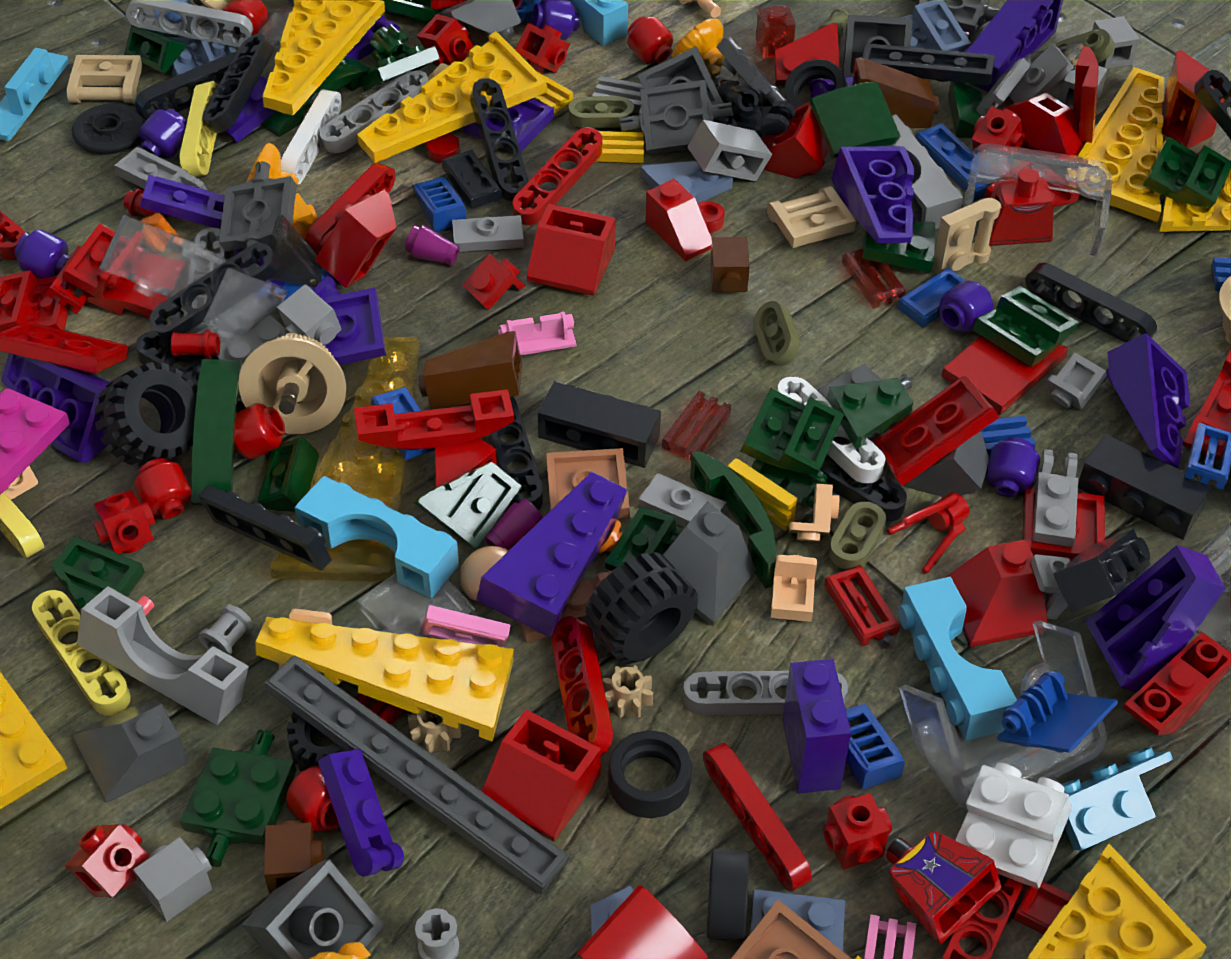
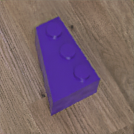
[1086,545,1226,692]

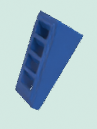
[412,177,466,232]
[846,704,905,790]

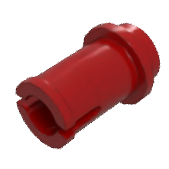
[123,189,169,220]
[171,330,221,359]

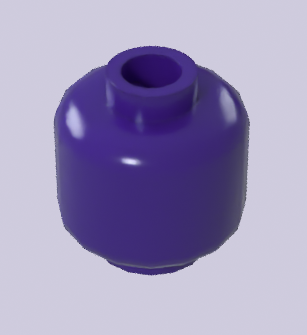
[532,0,580,41]
[139,108,187,158]
[14,229,70,279]
[939,280,993,333]
[985,437,1040,497]

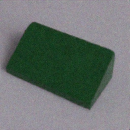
[124,25,187,73]
[948,81,982,137]
[257,437,319,512]

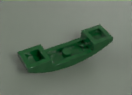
[261,58,368,137]
[191,359,242,506]
[690,451,776,589]

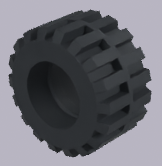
[94,362,197,467]
[584,552,698,664]

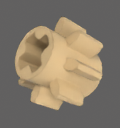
[602,665,653,719]
[408,711,462,754]

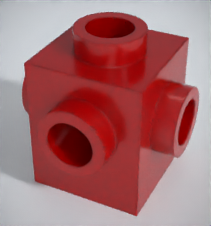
[417,14,474,66]
[515,23,570,73]
[971,106,1025,167]
[93,490,156,554]
[823,793,892,870]
[64,824,150,898]

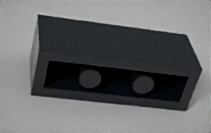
[538,381,661,468]
[1078,434,1212,540]
[1053,528,1151,612]

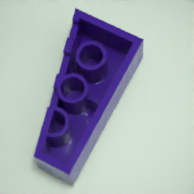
[964,0,1063,92]
[476,472,628,638]

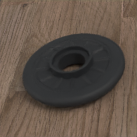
[72,103,145,153]

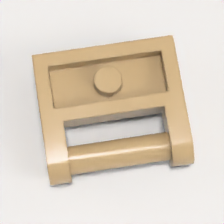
[67,55,142,104]
[767,186,856,248]
[932,198,1001,274]

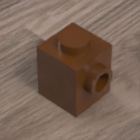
[710,237,750,292]
[264,820,324,895]

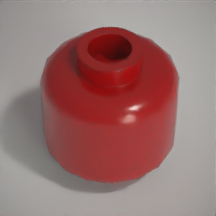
[222,0,269,36]
[627,16,674,64]
[234,403,286,459]
[133,458,192,519]
[286,766,340,833]

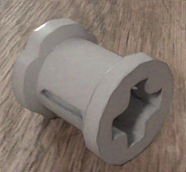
[198,604,254,655]
[415,908,460,959]

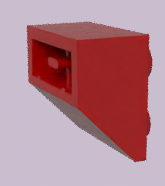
[1162,50,1224,148]
[315,190,396,288]
[527,204,616,296]
[482,709,601,842]

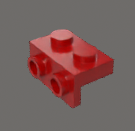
[62,223,142,300]

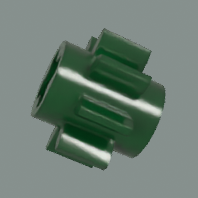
[369,25,410,62]

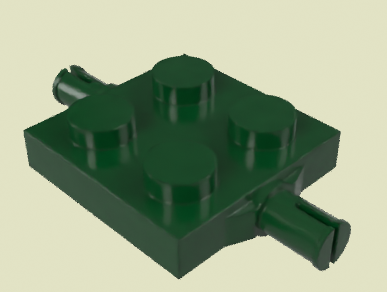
[180,729,297,867]

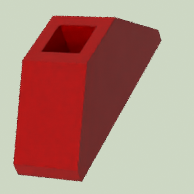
[999,93,1084,167]
[1123,632,1231,736]

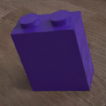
[782,659,851,794]

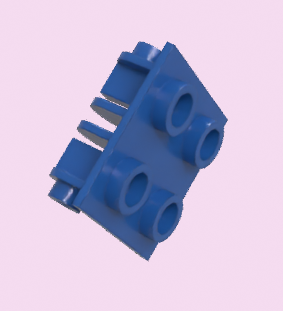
[997,671,1118,753]

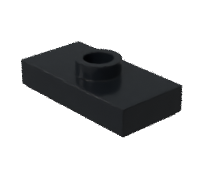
[442,150,502,209]

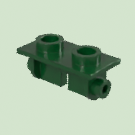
[751,459,827,509]

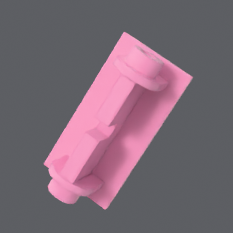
[498,311,577,355]

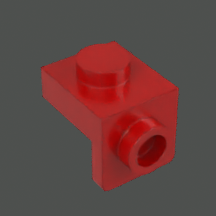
[462,253,526,310]

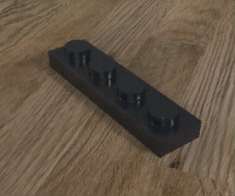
[862,43,995,85]
[198,485,332,571]

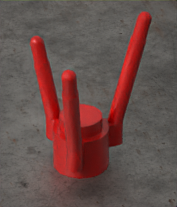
[887,492,970,574]

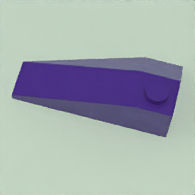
[831,146,914,243]
[1106,333,1190,468]
[1,353,110,463]

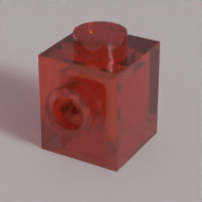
[756,5,796,58]

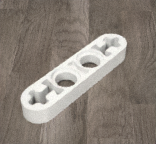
[281,89,342,185]
[777,377,885,483]

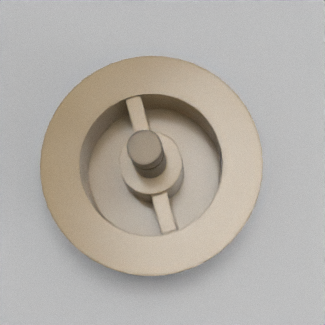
[238,333,346,434]

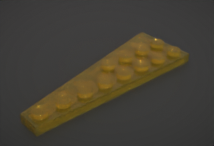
[270,337,421,582]

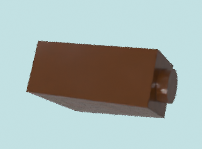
[852,58,939,128]
[418,331,522,410]

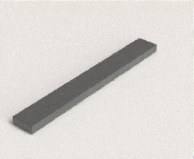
[265,655,569,895]

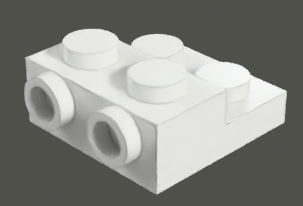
[955,762,1072,889]

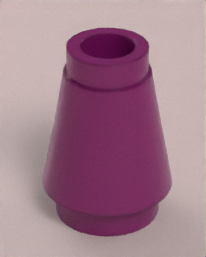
[405,225,460,266]
[485,499,543,550]

